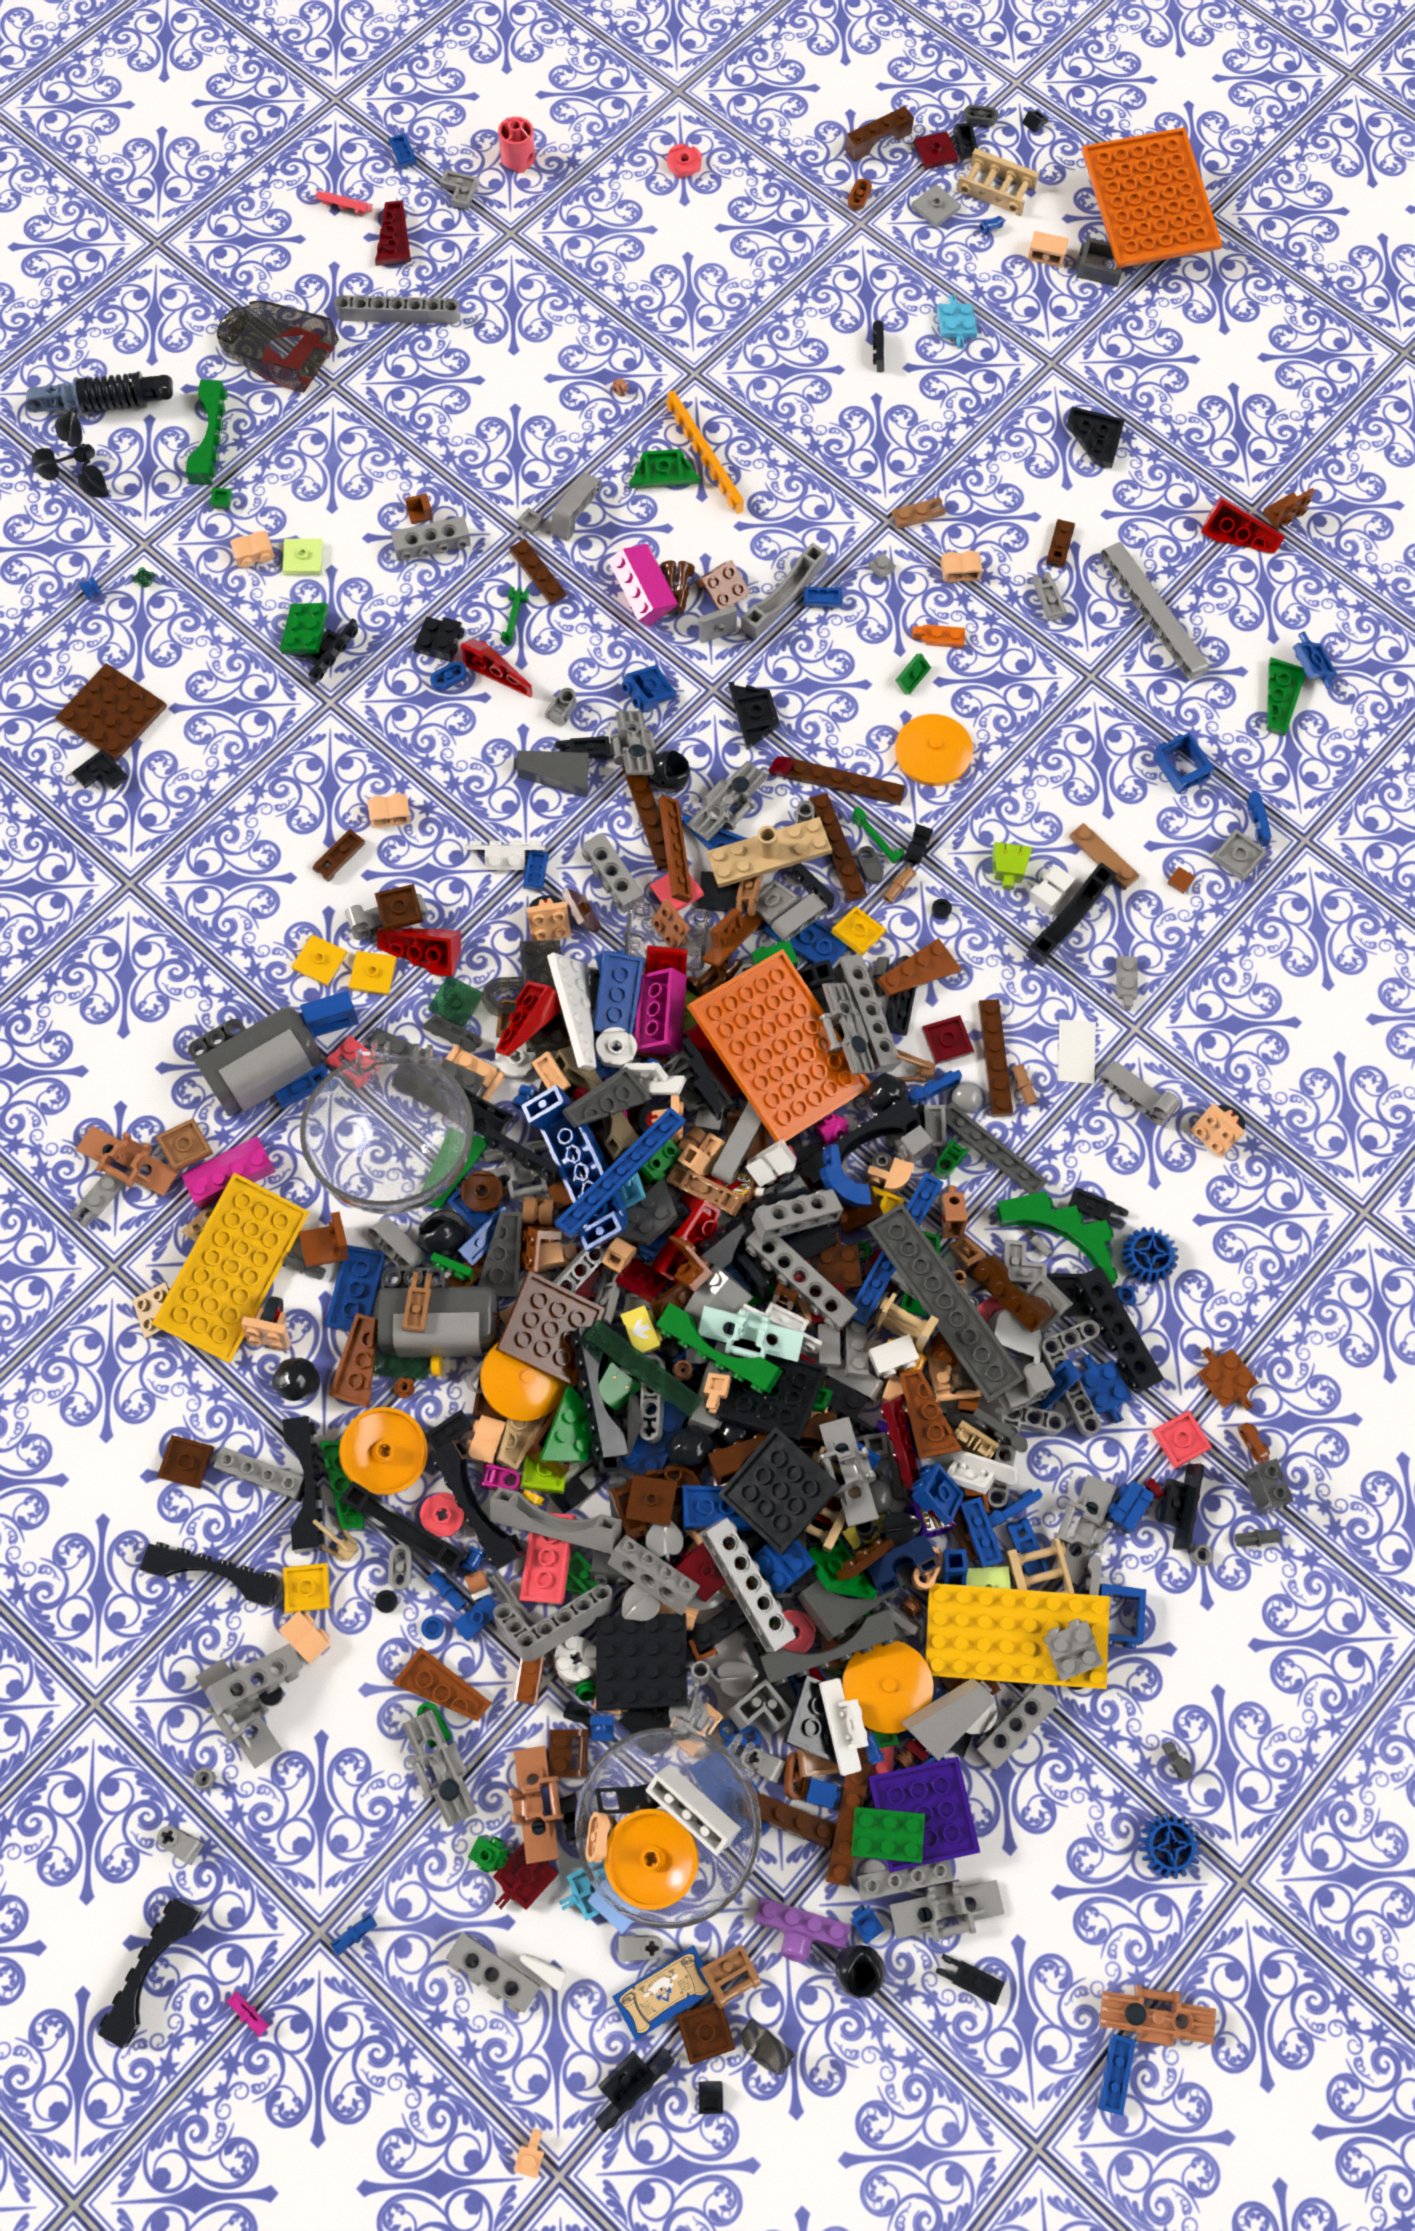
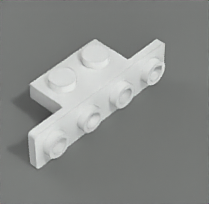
[465,840,546,870]
[623,1062,686,1095]
[742,1302,822,1354]
[934,1450,1017,1494]
[819,1678,869,1776]

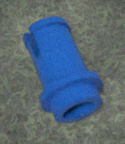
[979,216,1003,234]
[864,1733,885,1765]

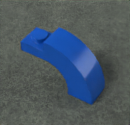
[819,1144,872,1208]
[941,1549,968,1586]

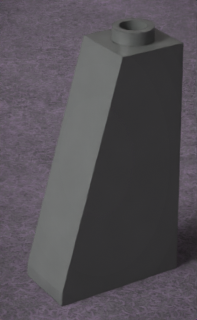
[514,750,589,797]

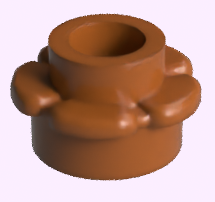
[394,1377,415,1398]

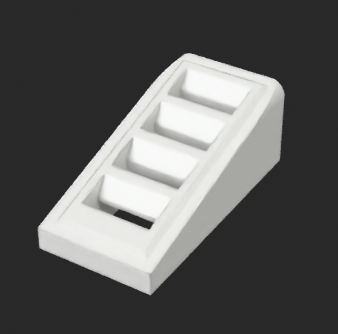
[520,1953,566,1991]

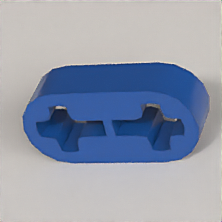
[719,1719,761,1748]

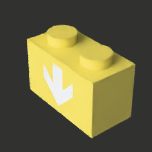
[621,1305,663,1355]

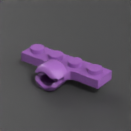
[754,1897,850,1962]

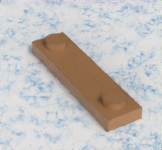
[1069,823,1140,890]
[666,1163,745,1217]

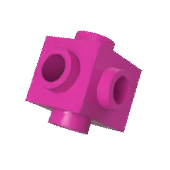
[814,1113,850,1146]

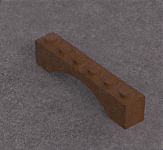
[708,1411,835,1486]

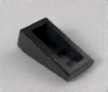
[953,122,978,159]

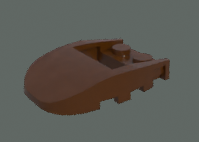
[608,1466,701,1540]

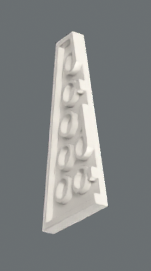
[547,952,596,1071]

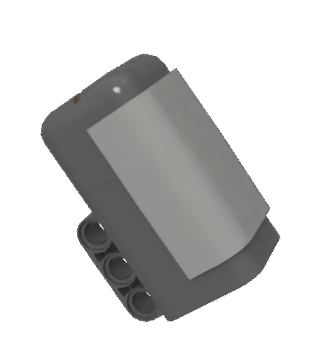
[188,1007,321,1117]
[378,1267,499,1358]

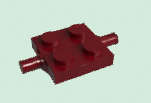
[493,1842,559,1910]

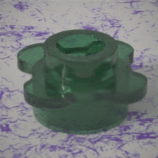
[132,567,155,588]

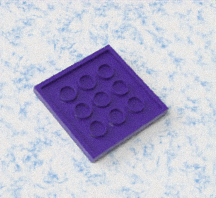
[868,1757,981,1873]

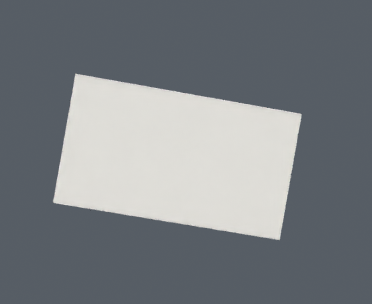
[1058,1019,1096,1084]

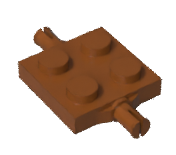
[1197,1346,1259,1411]

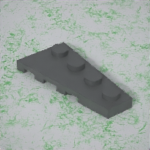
[562,1066,652,1128]
[478,1210,522,1297]

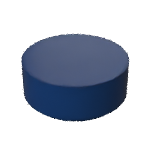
[421,1616,444,1640]

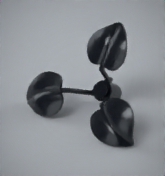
[31,409,109,498]
[841,1512,923,1596]

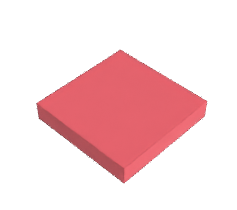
[649,873,704,911]
[1151,1410,1212,1469]

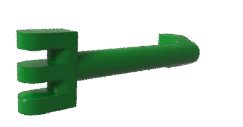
[501,586,529,646]
[851,807,905,864]

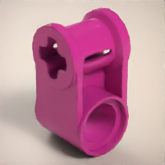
[478,1463,521,1492]

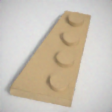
[497,1414,548,1471]

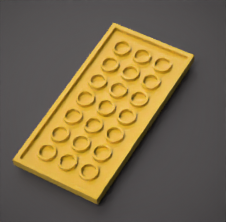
[151,1172,310,1364]
[925,1583,1110,1689]

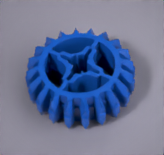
[1121,1227,1179,1283]
[1138,1813,1202,1879]

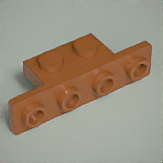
[702,908,764,967]

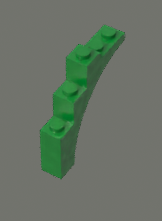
[995,1191,1118,1286]

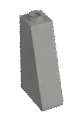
[901,1678,995,1761]

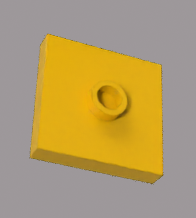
[831,906,887,956]
[291,934,348,987]
[348,951,397,996]
[283,1563,331,1614]

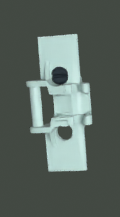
[698,1305,805,1362]

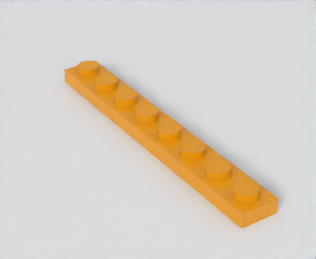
[666,390,744,514]

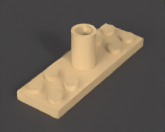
[706,817,832,888]

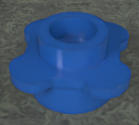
[1114,1285,1136,1306]

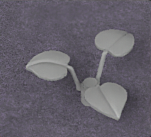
[622,1521,725,1621]
[669,1647,759,1736]

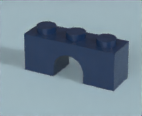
[866,1534,941,1596]

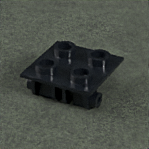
[619,1708,675,1753]

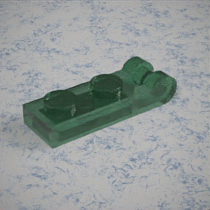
[373,1352,430,1381]

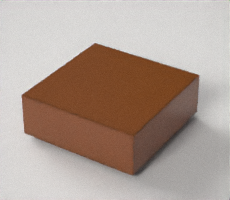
[1167,867,1195,894]

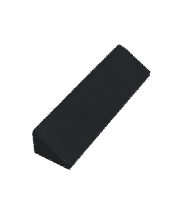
[885,955,917,1036]
[754,1224,838,1282]

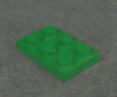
[280,603,329,654]
[851,1807,925,1863]

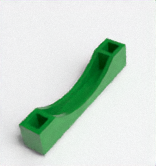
[186,379,228,485]
[656,1302,783,1394]

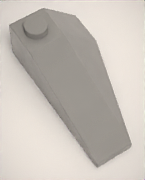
[672,1265,753,1349]

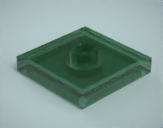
[428,975,484,1028]

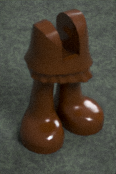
[660,560,695,614]
[686,954,743,998]

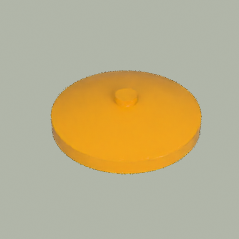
[895,714,973,786]
[480,1342,567,1421]
[339,1407,428,1496]
[842,1640,933,1734]
[604,1808,699,1910]

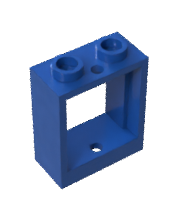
[1153,732,1215,794]
[298,991,359,1038]
[1099,1583,1146,1649]

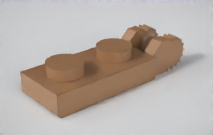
[891,497,946,529]
[736,875,763,917]
[402,1272,433,1333]

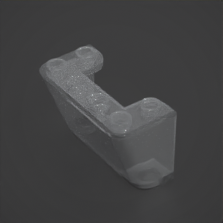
[624,901,711,971]

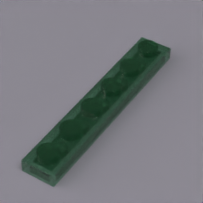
[584,1320,703,1418]

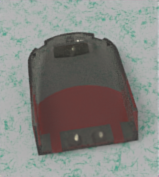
[217,300,339,393]

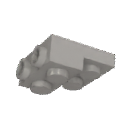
[1042,1618,1103,1681]

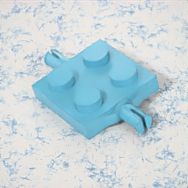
[936,294,978,349]
[559,1859,607,1921]

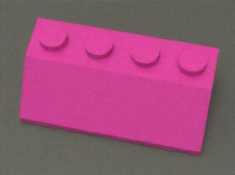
[608,543,679,627]
[635,967,687,1055]
[181,1136,276,1210]

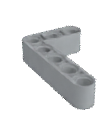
[1041,1320,1101,1438]
[987,1406,1066,1510]
[493,1584,615,1662]

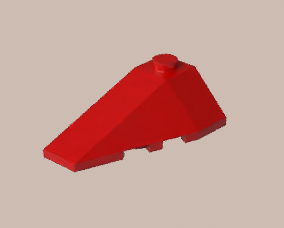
[1200,495,1285,553]
[495,981,562,1057]
[651,1199,721,1291]

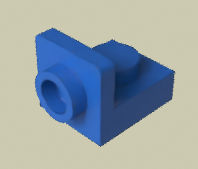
[637,1236,668,1263]
[590,1716,614,1741]
[849,1904,885,1944]

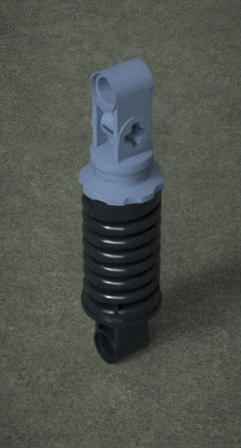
[25,371,173,414]

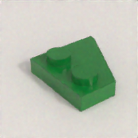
[566,1551,609,1595]

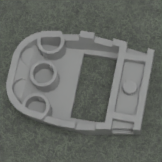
[975,1309,1042,1386]

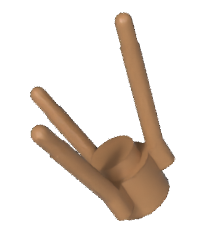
[896,1049,935,1082]

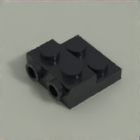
[413,616,464,662]

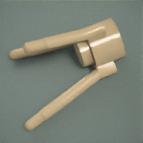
[313,1518,359,1562]

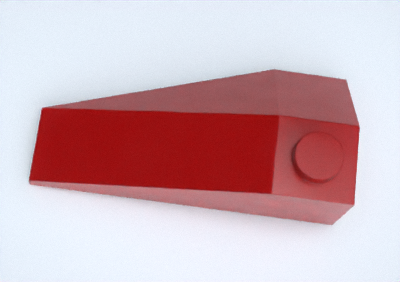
[461,638,533,698]
[377,928,461,977]

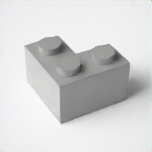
[884,1125,933,1164]
[998,1362,1055,1415]
[726,1679,792,1735]

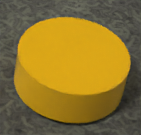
[431,1356,444,1377]
[522,1489,544,1506]

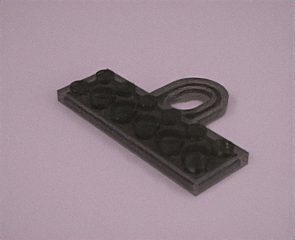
[482,940,568,1052]

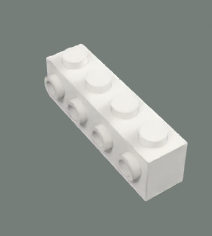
[645,1764,741,1856]

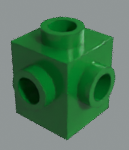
[468,1834,509,1873]

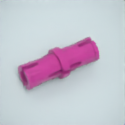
[226,1991,270,2038]

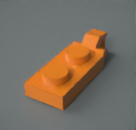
[912,624,965,648]

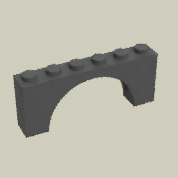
[796,1534,922,1642]

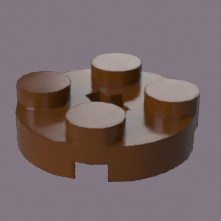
[461,1170,504,1213]

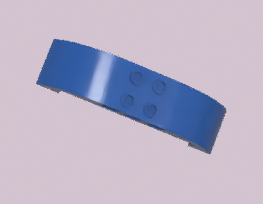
[521,1085,628,1251]

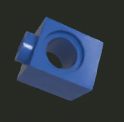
[805,1778,841,1809]

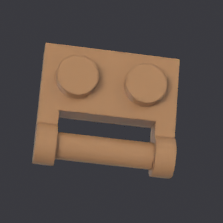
[700,1944,761,2009]

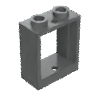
[1075,237,1123,287]
[1243,1458,1294,1516]

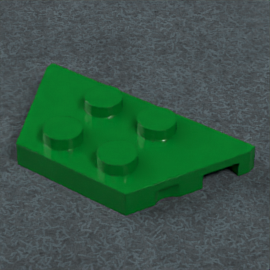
[629,449,701,488]
[538,1386,592,1463]
[808,1537,877,1600]

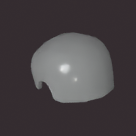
[951,1082,983,1113]

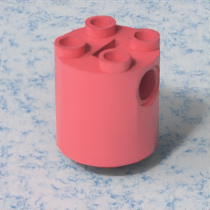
[498,117,535,173]

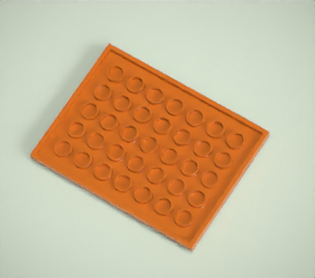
[1082,127,1223,269]
[687,949,871,1142]

